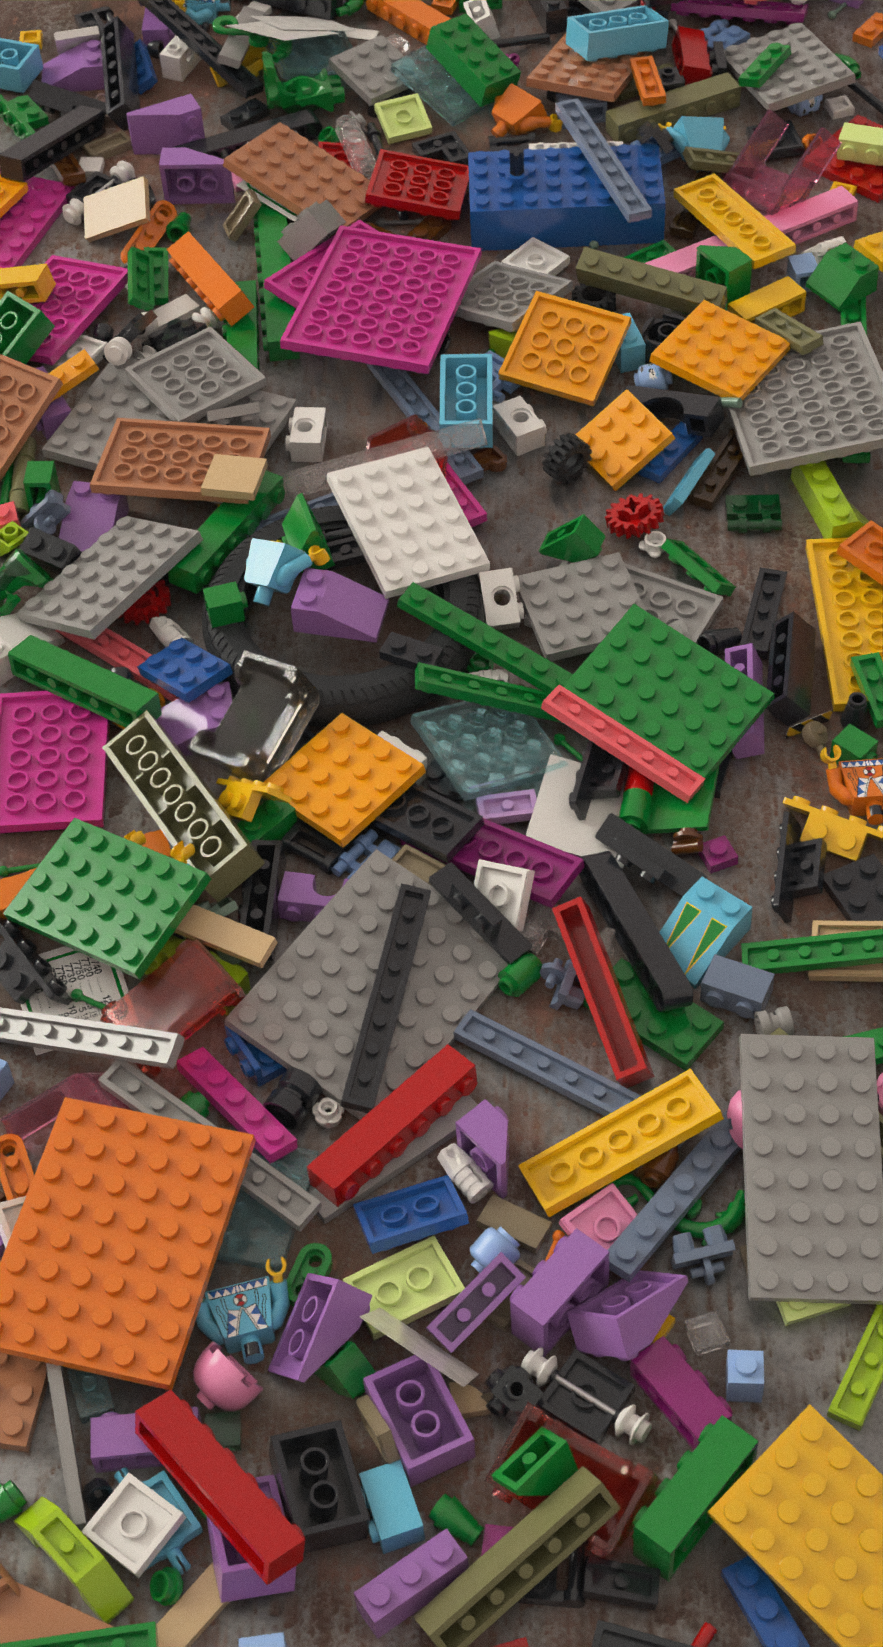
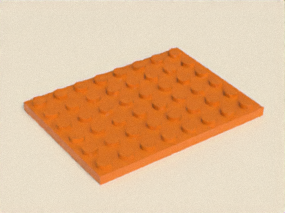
[0,1097,256,1390]

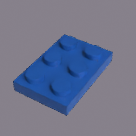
[137,637,233,703]
[353,1175,469,1254]

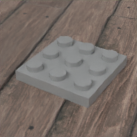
[328,35,424,106]

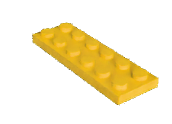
[674,173,796,269]
[518,1069,724,1218]

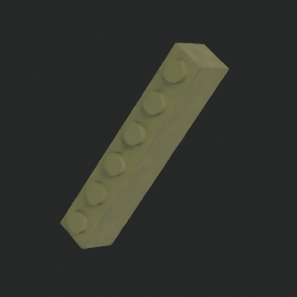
[605,72,741,144]
[576,247,727,314]
[413,1466,621,1647]

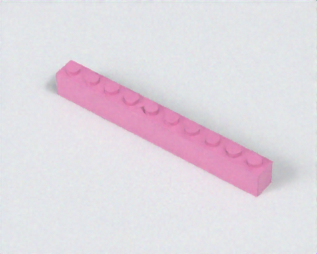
[645,186,858,277]

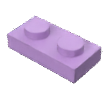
[476,789,537,824]

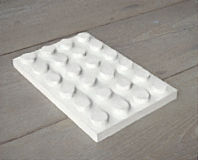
[327,447,490,599]

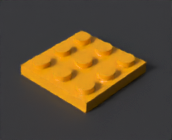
[575,389,676,492]

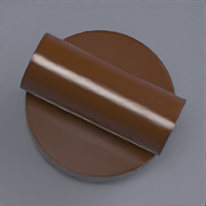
[671,827,704,855]

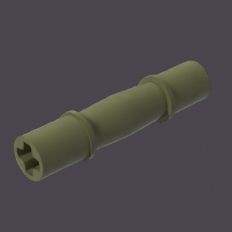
[9,436,37,523]

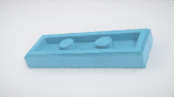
[663,448,716,516]

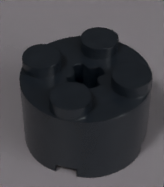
[642,313,686,374]

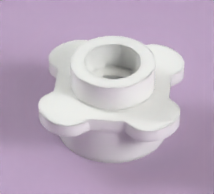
[639,531,666,558]

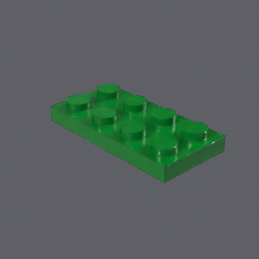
[583,958,724,1071]

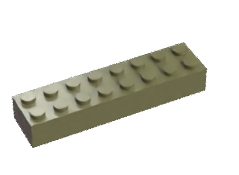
[102,710,265,903]

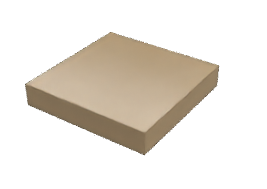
[201,454,268,501]

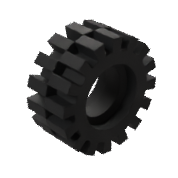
[572,283,616,312]
[542,433,592,485]

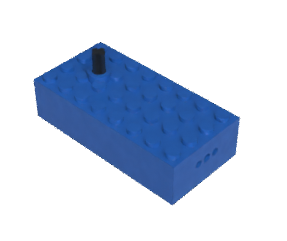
[468,143,665,251]

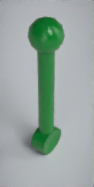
[553,733,583,762]
[0,863,40,877]
[70,989,127,1021]

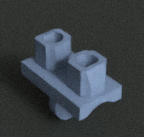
[21,489,71,535]
[540,958,585,1011]
[670,1224,736,1285]

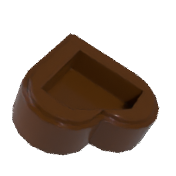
[473,444,507,472]

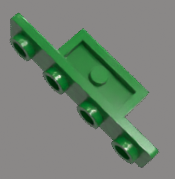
[0,94,49,140]

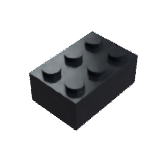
[269,1420,370,1554]

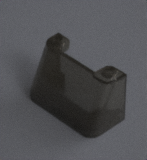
[188,651,320,782]

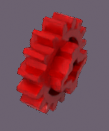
[605,493,664,539]
[118,580,171,625]

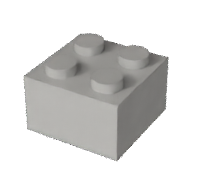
[277,200,346,261]

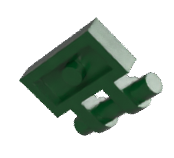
[725,494,782,533]

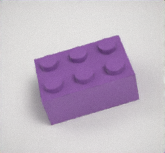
[510,1228,609,1357]
[363,1355,475,1487]

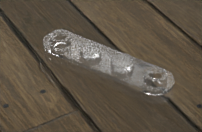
[335,115,376,180]

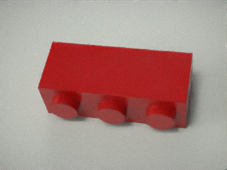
[671,26,712,86]

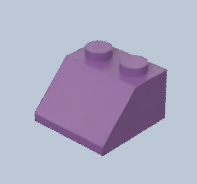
[455,1099,509,1199]

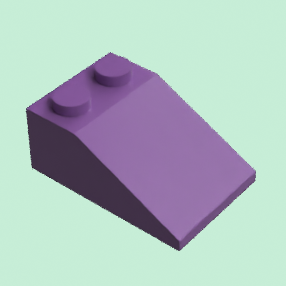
[42,40,104,92]
[126,94,205,154]
[159,147,235,204]
[59,481,129,552]
[291,568,389,642]
[157,682,240,756]
[567,1270,688,1361]
[268,1273,373,1383]
[206,1475,296,1603]

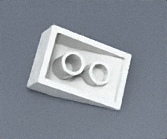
[0,613,65,686]

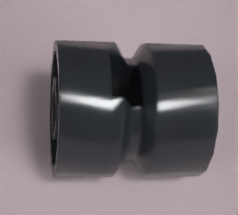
[263,1068,322,1130]

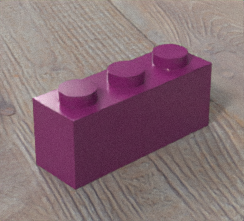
[630,1336,732,1450]

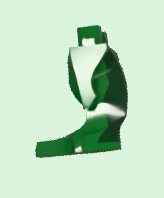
[262,51,345,115]
[0,549,53,616]

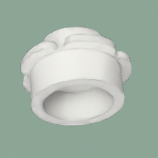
[312,1097,344,1128]

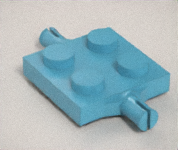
[114,1468,203,1575]

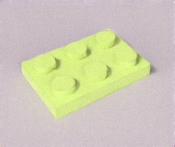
[343,1235,465,1340]

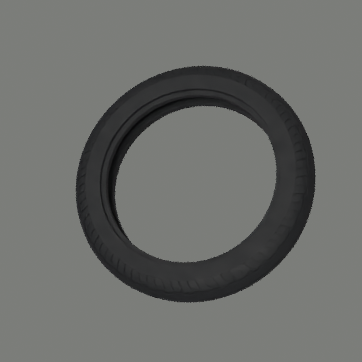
[202,505,486,728]

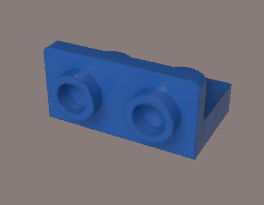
[224,1026,287,1087]

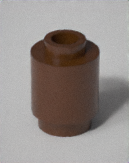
[637,1146,679,1189]

